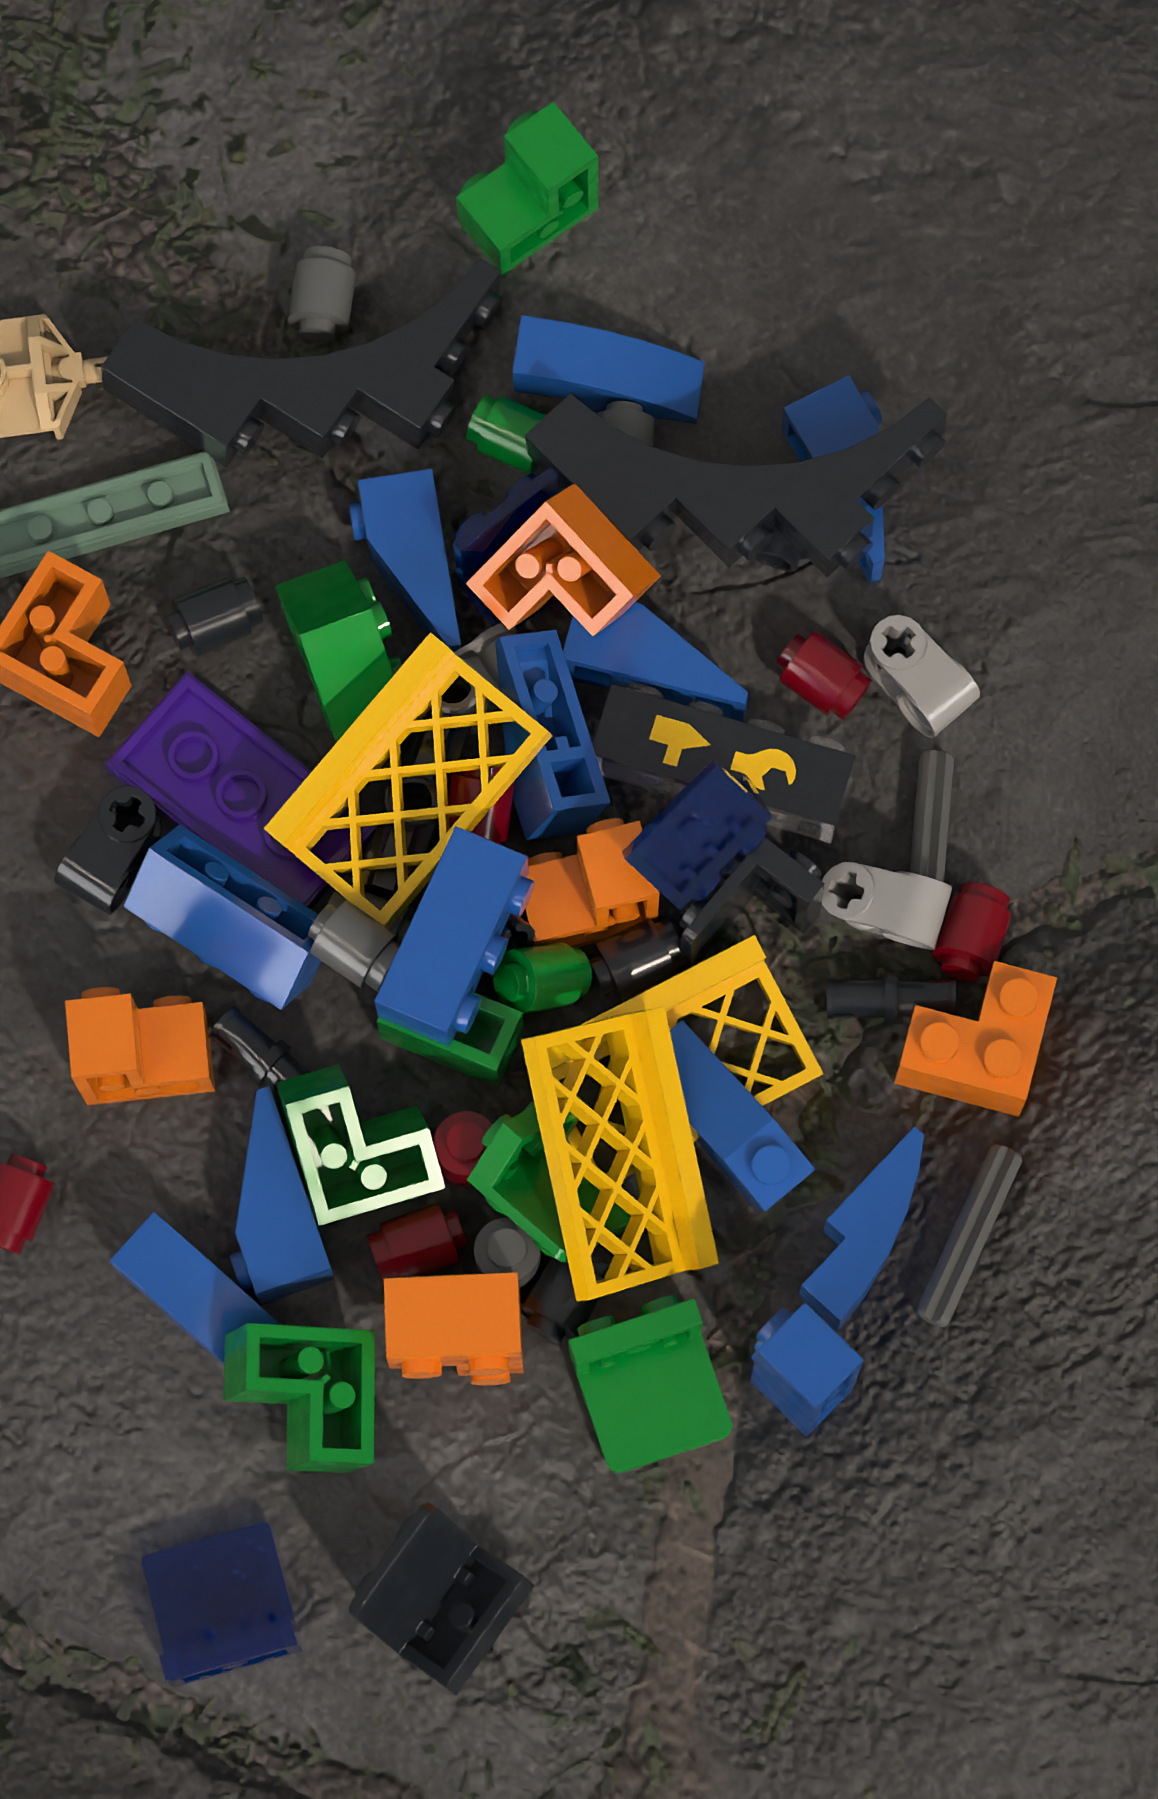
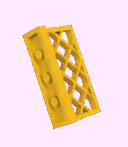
[263,632,552,928]
[522,935,824,1178]
[521,1007,719,1301]

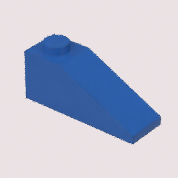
[781,375,885,585]
[349,469,461,653]
[563,602,748,722]
[495,630,611,841]
[670,1020,815,1212]
[230,1086,335,1305]

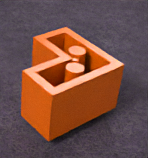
[466,483,661,636]
[0,550,132,737]
[523,818,660,947]
[894,961,1057,1117]
[65,987,215,1106]
[384,1272,524,1386]

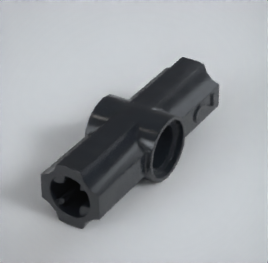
[363,711,471,906]

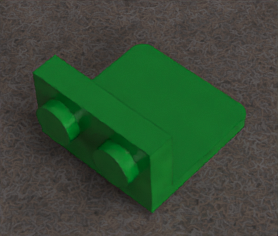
[467,1095,630,1263]
[568,1295,732,1474]

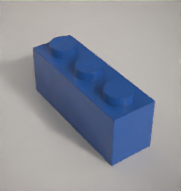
[124,825,321,1010]
[374,826,535,1047]
[750,1303,864,1437]

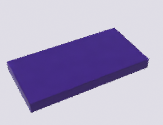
[105,672,378,909]

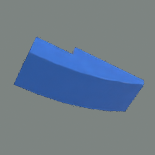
[512,315,704,423]
[799,1126,924,1331]
[110,1212,280,1366]

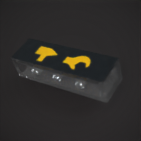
[592,683,856,843]

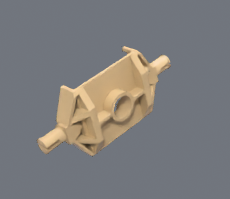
[0,314,108,440]

